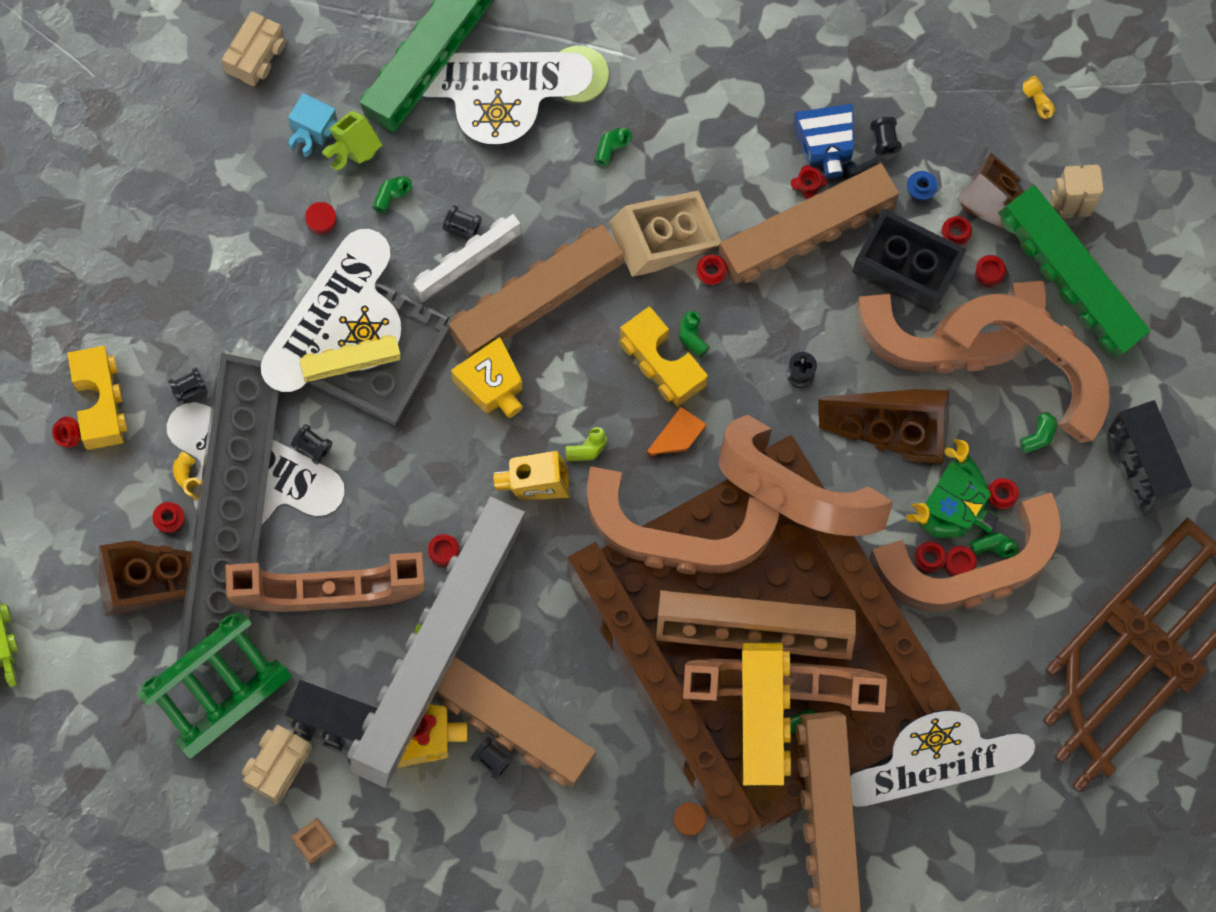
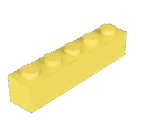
[299,335,400,383]

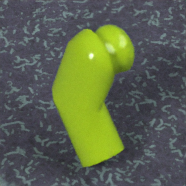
[565,427,607,462]

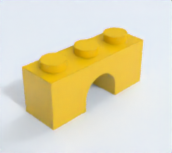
[619,306,708,408]
[67,345,128,450]

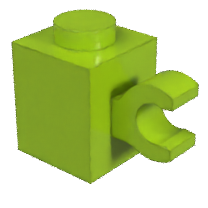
[322,111,383,171]

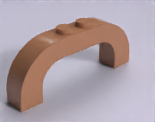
[856,280,1046,374]
[933,294,1110,444]
[718,415,893,536]
[587,466,780,574]
[869,492,1060,612]
[226,552,425,612]
[683,659,887,713]

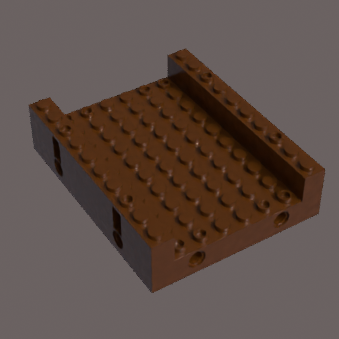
[567,435,961,852]

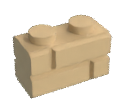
[221,11,286,87]
[1049,164,1104,218]
[242,725,313,804]

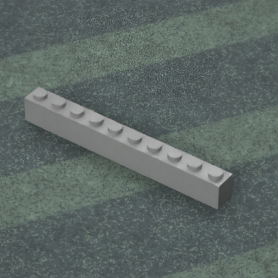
[347,497,525,788]

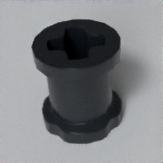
[870,117,902,156]
[443,205,482,240]
[787,352,817,388]
[167,367,208,406]
[290,424,333,465]
[470,737,513,780]

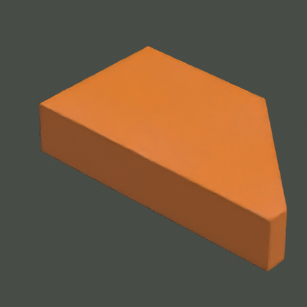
[647,407,706,457]

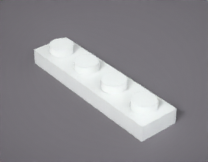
[413,214,521,303]

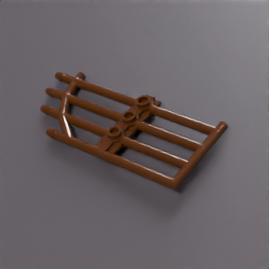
[1043,517,1216,792]

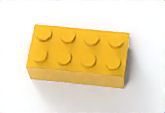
[742,643,791,785]

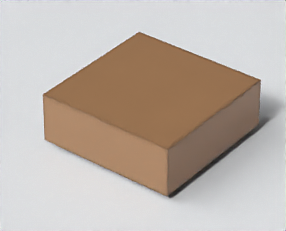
[291,818,337,865]

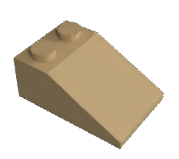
[608,190,721,277]

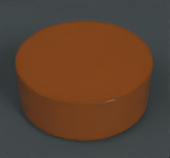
[673,802,706,837]

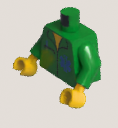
[906,439,999,538]

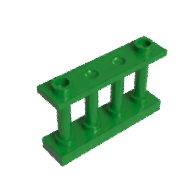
[136,611,292,759]

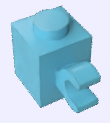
[288,93,338,157]

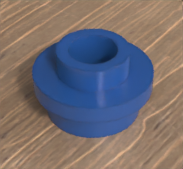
[907,171,938,201]

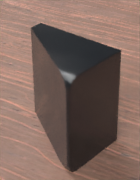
[842,154,879,180]

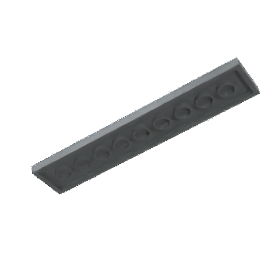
[176,353,279,671]

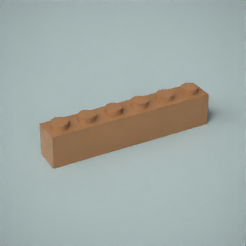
[718,163,899,284]
[449,224,624,359]
[656,590,856,660]
[435,657,596,789]
[795,711,861,912]

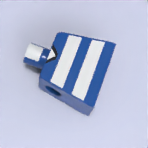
[793,104,854,179]

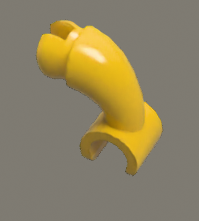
[1022,76,1055,119]
[173,452,201,500]

